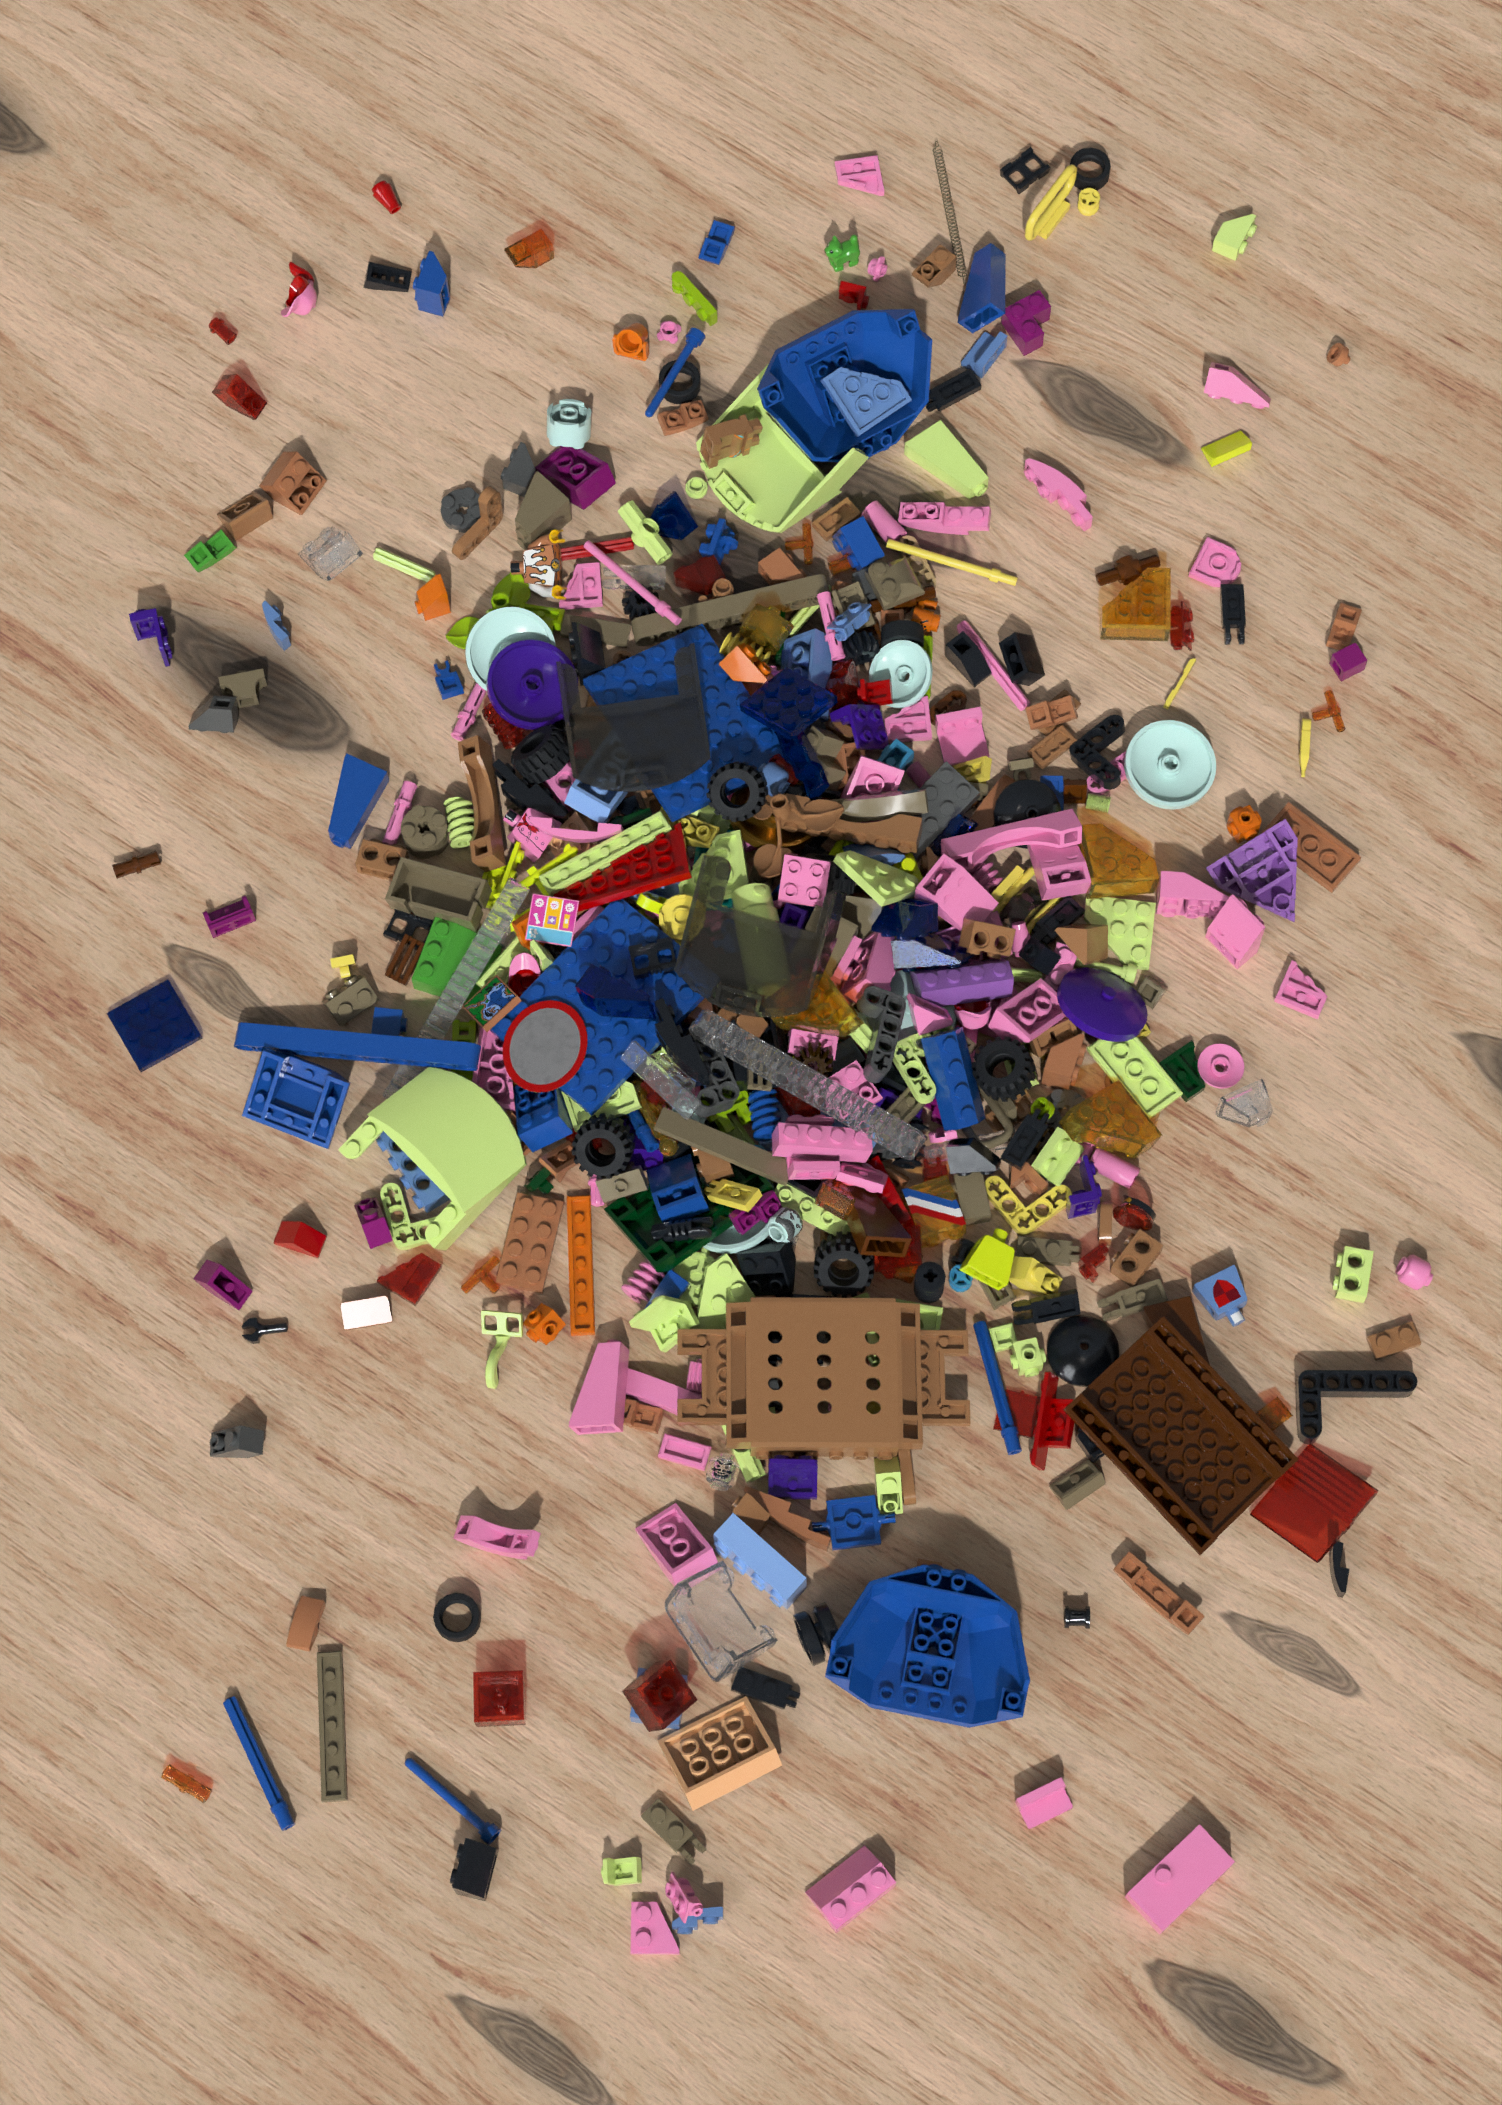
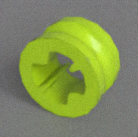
[1031,1097,1055,1120]

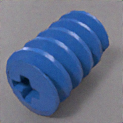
[748,1089,781,1141]

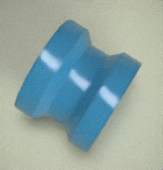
[949,1264,973,1292]

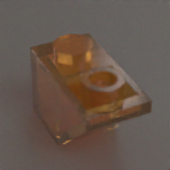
[504,228,554,268]

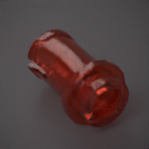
[209,317,237,345]

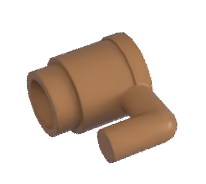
[698,578,734,603]

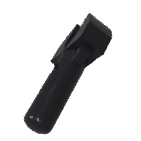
[241,1318,288,1344]

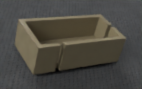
[385,857,492,932]

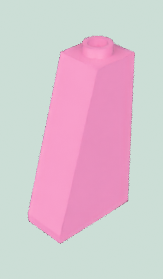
[569,1339,629,1435]

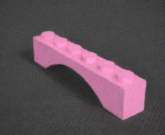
[941,809,1082,871]

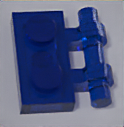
[931,814,979,857]

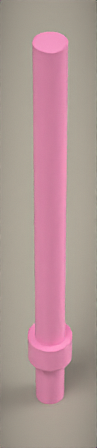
[584,540,682,625]

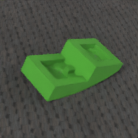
[184,530,236,572]

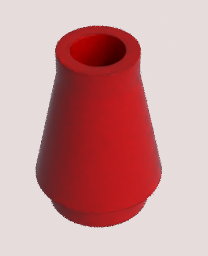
[372,180,401,214]

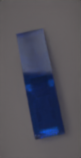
[775,713,830,800]

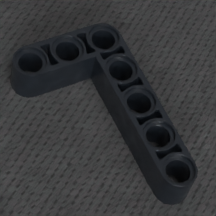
[1295,1370,1418,1444]

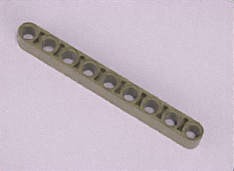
[631,574,830,646]

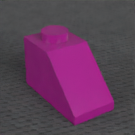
[193,1260,253,1310]

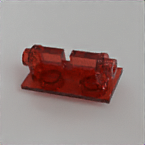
[1169,601,1194,651]

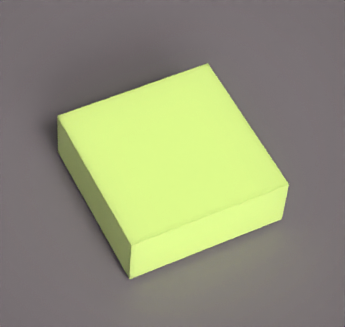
[988,1323,1017,1353]

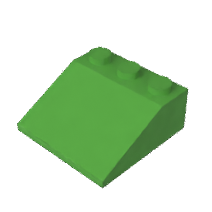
[411,917,503,1004]

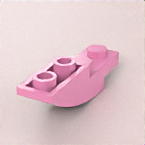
[1024,458,1093,532]
[898,502,991,535]

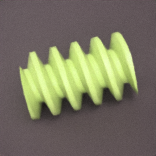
[444,797,474,849]

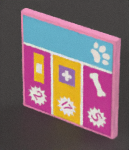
[525,894,579,947]

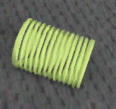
[1085,793,1111,813]

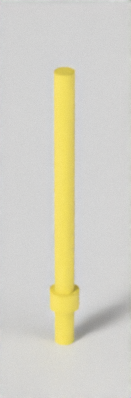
[886,538,1018,586]

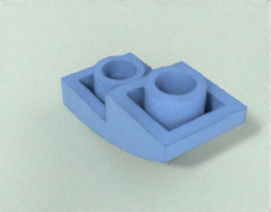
[262,601,291,651]
[672,1907,723,1934]

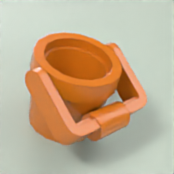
[612,323,649,361]

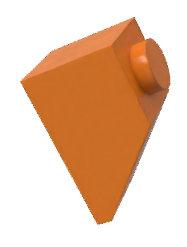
[414,574,451,621]

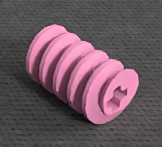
[967,856,1004,894]
[621,1259,673,1304]

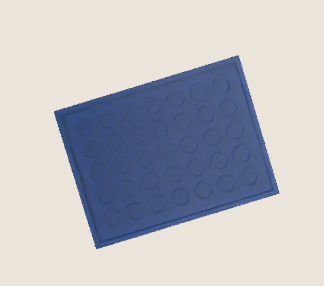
[583,624,793,822]
[490,899,721,1116]

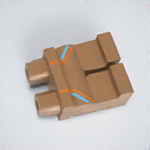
[700,414,763,469]

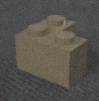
[791,725,846,791]

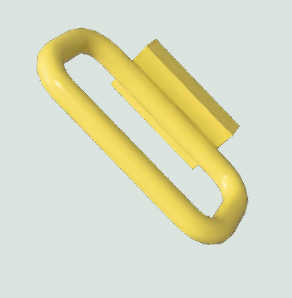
[1025,164,1077,241]
[990,865,1063,934]

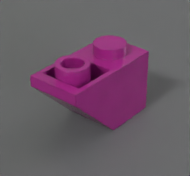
[354,1197,393,1249]

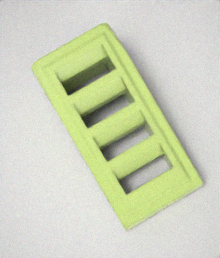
[530,939,555,973]

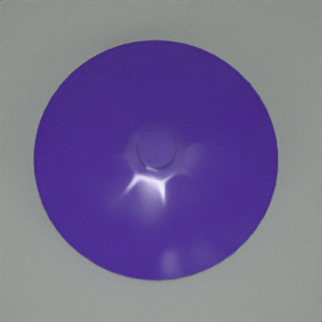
[486,640,578,730]
[1057,967,1148,1042]

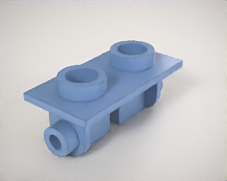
[827,602,872,641]

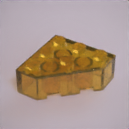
[1100,567,1171,641]
[1078,823,1159,899]
[761,961,864,1037]
[1059,1080,1162,1158]

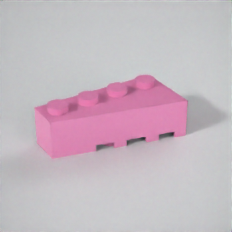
[472,1027,516,1116]

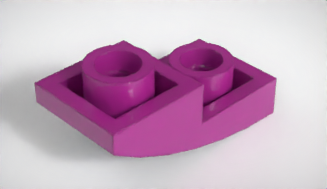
[728,1191,782,1235]

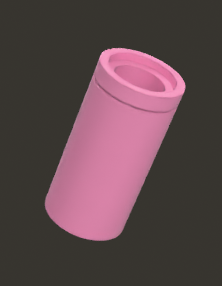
[861,501,907,543]
[1090,1146,1141,1189]

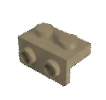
[831,581,877,634]
[322,975,379,1026]

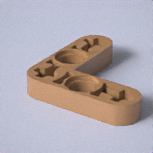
[452,486,503,560]

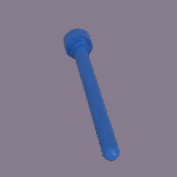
[645,328,706,418]
[405,1758,501,1845]

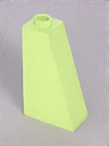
[904,420,989,500]

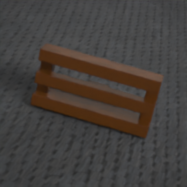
[385,934,425,986]

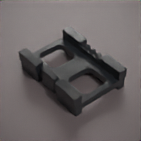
[1000,147,1050,194]
[383,909,433,950]
[628,937,678,980]

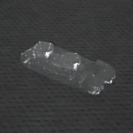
[602,565,666,590]

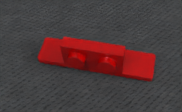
[1030,1371,1074,1471]

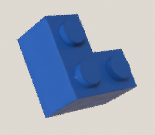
[832,516,885,571]

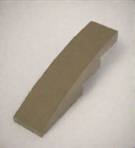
[831,789,929,822]

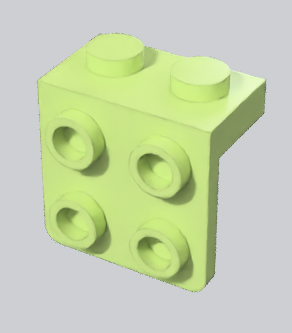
[629,1295,701,1352]

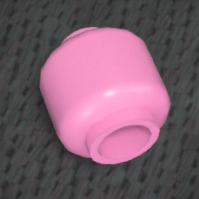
[1395,1255,1433,1290]

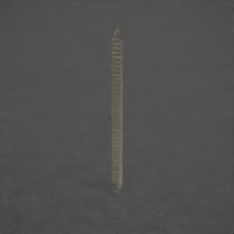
[933,141,967,284]

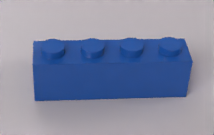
[921,1027,986,1131]

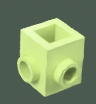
[1010,1337,1046,1377]

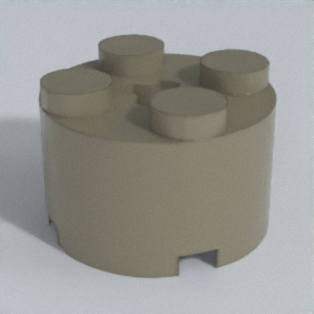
[401,805,449,859]

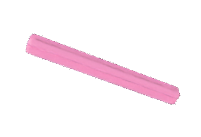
[957,620,1030,711]

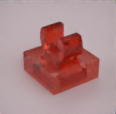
[922,1157,948,1185]

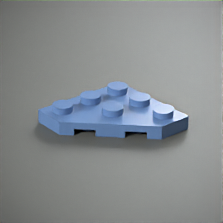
[820,367,912,437]

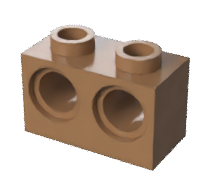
[355,839,409,881]
[958,918,1016,959]
[1025,1017,1079,1057]
[1110,1229,1163,1287]

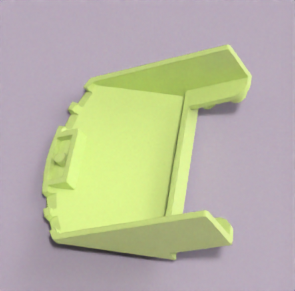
[696,364,869,533]
[338,1067,527,1251]

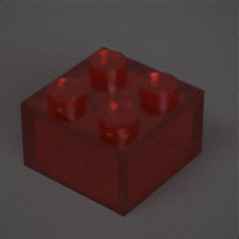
[622,1659,697,1732]
[473,1670,526,1727]

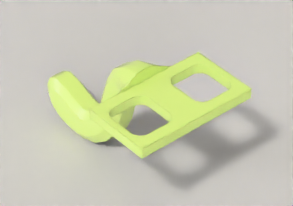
[481,1310,523,1389]

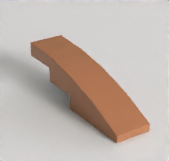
[744,1486,831,1552]

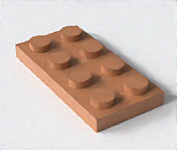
[1261,802,1362,893]
[496,1192,564,1294]

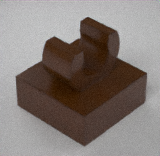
[1063,779,1087,804]

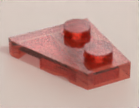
[377,1253,442,1306]

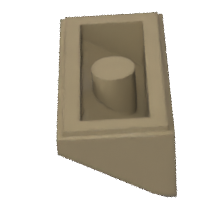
[1049,1459,1105,1510]

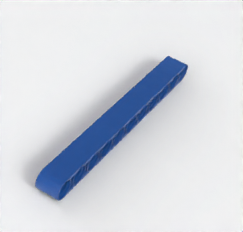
[234,1022,481,1071]

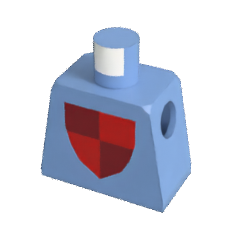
[1192,1265,1248,1327]

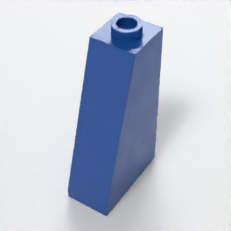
[958,243,1006,334]
[328,754,389,849]

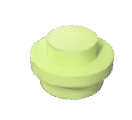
[685,477,708,499]

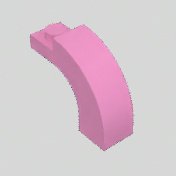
[453,1515,541,1559]

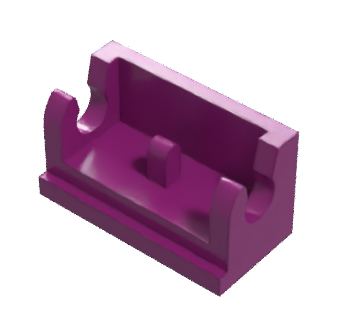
[202,895,256,938]

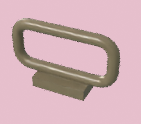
[961,1074,1017,1149]

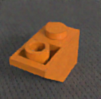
[719,643,774,683]

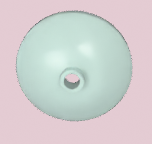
[869,640,933,708]

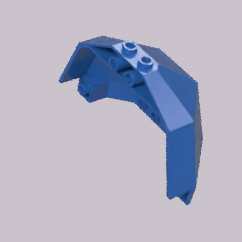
[757,309,932,462]
[825,1564,1030,1728]

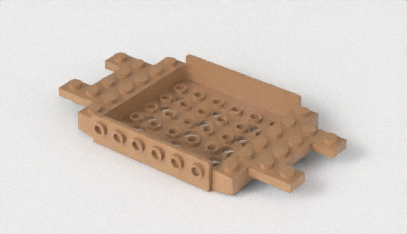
[677,1297,970,1460]

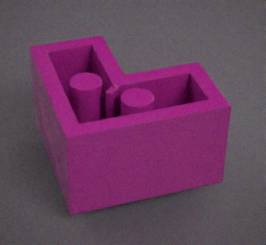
[1001,290,1051,356]

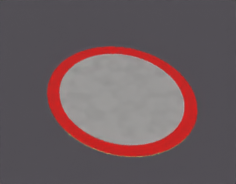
[503,1000,588,1092]

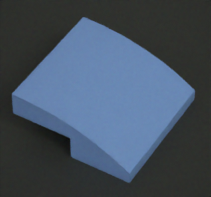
[843,843,906,866]

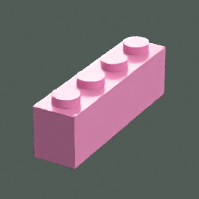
[772,1122,873,1163]

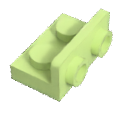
[1031,1127,1085,1186]

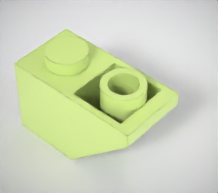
[1212,214,1257,261]
[874,1456,903,1514]

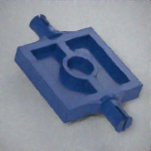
[812,1495,896,1551]

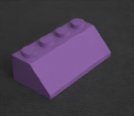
[909,958,1014,1007]

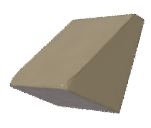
[1137,976,1168,1009]

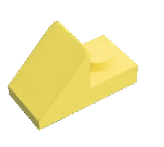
[952,756,992,784]

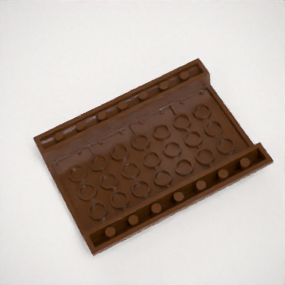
[1063,1316,1298,1555]

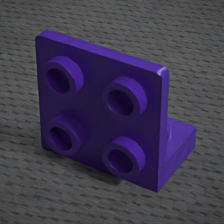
[830,704,889,750]
[1066,1155,1102,1219]

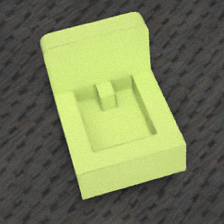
[601,1857,642,1886]

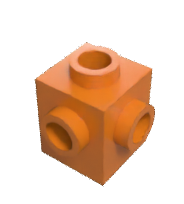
[1226,805,1262,844]
[523,1303,566,1345]

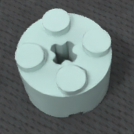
[546,399,592,449]

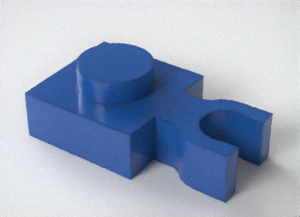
[434,660,464,700]

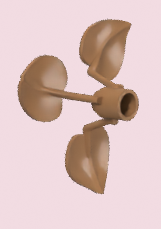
[747,790,844,878]

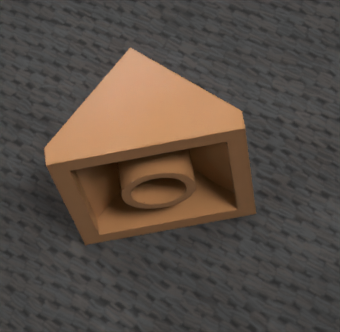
[217,492,273,541]
[1055,923,1108,965]

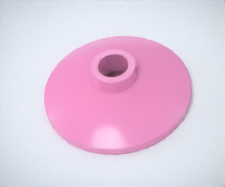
[1197,1044,1244,1089]

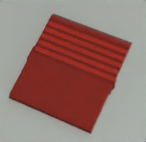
[1250,1443,1378,1563]

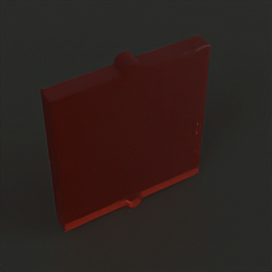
[993,1389,1041,1439]

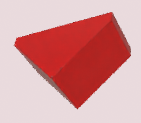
[274,1221,327,1259]

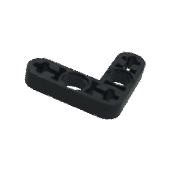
[1069,715,1125,790]

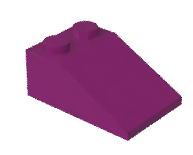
[535,446,616,510]

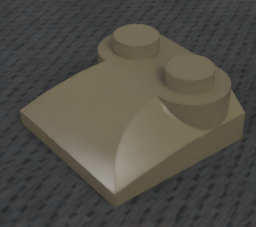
[865,557,925,611]

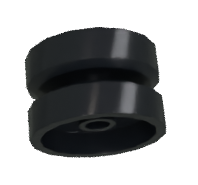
[793,1602,838,1666]

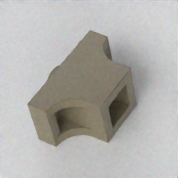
[218,668,267,709]
[595,1161,649,1203]

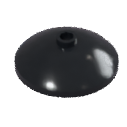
[993,779,1061,849]
[1047,1315,1119,1387]

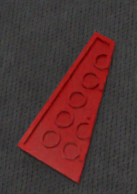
[553,822,692,912]

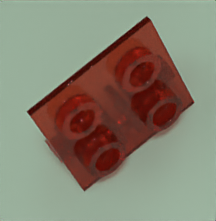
[874,1225,922,1279]

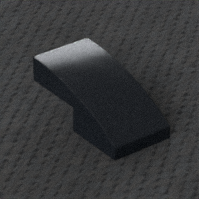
[1330,1541,1349,1598]

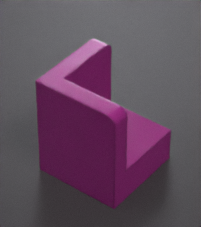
[1329,643,1367,682]

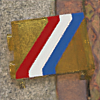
[902,1175,966,1248]

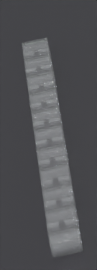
[382,877,530,1099]
[689,1010,926,1160]

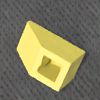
[1009,1256,1063,1296]

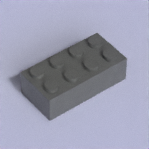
[906,761,980,863]

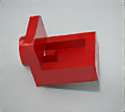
[857,678,893,706]

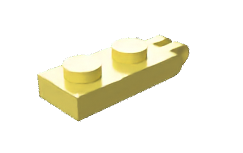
[703,1179,763,1212]

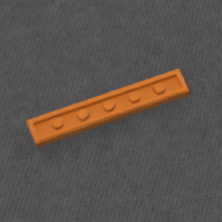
[567,1195,595,1336]

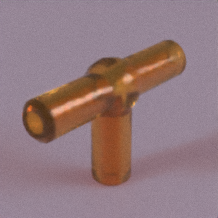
[785,523,814,565]
[1312,690,1346,732]
[461,1255,500,1294]

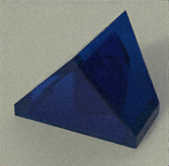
[650,491,698,540]

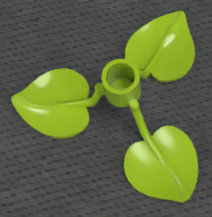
[445,573,531,649]

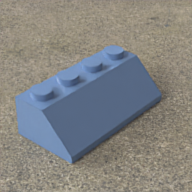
[777,628,833,725]

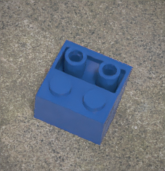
[413,251,450,317]

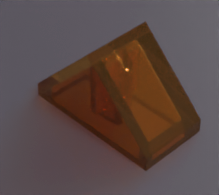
[815,1176,856,1221]

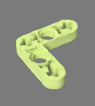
[893,1025,954,1104]
[380,1183,437,1250]

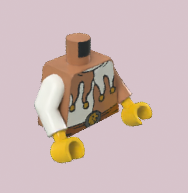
[510,529,567,600]

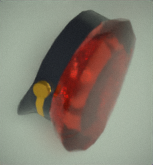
[1113,1195,1156,1231]

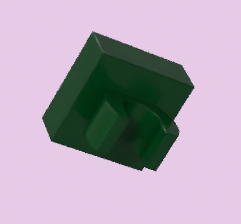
[524,1167,554,1195]

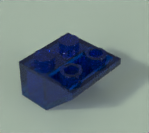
[871,898,938,940]

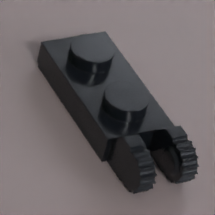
[1220,584,1246,645]
[1011,1289,1080,1325]

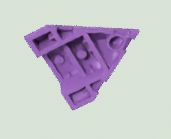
[1206,819,1298,922]

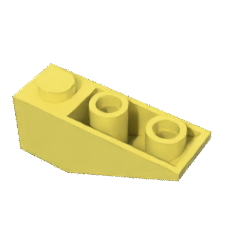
[660,807,720,848]

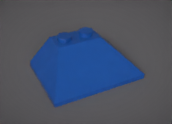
[242,1050,350,1149]

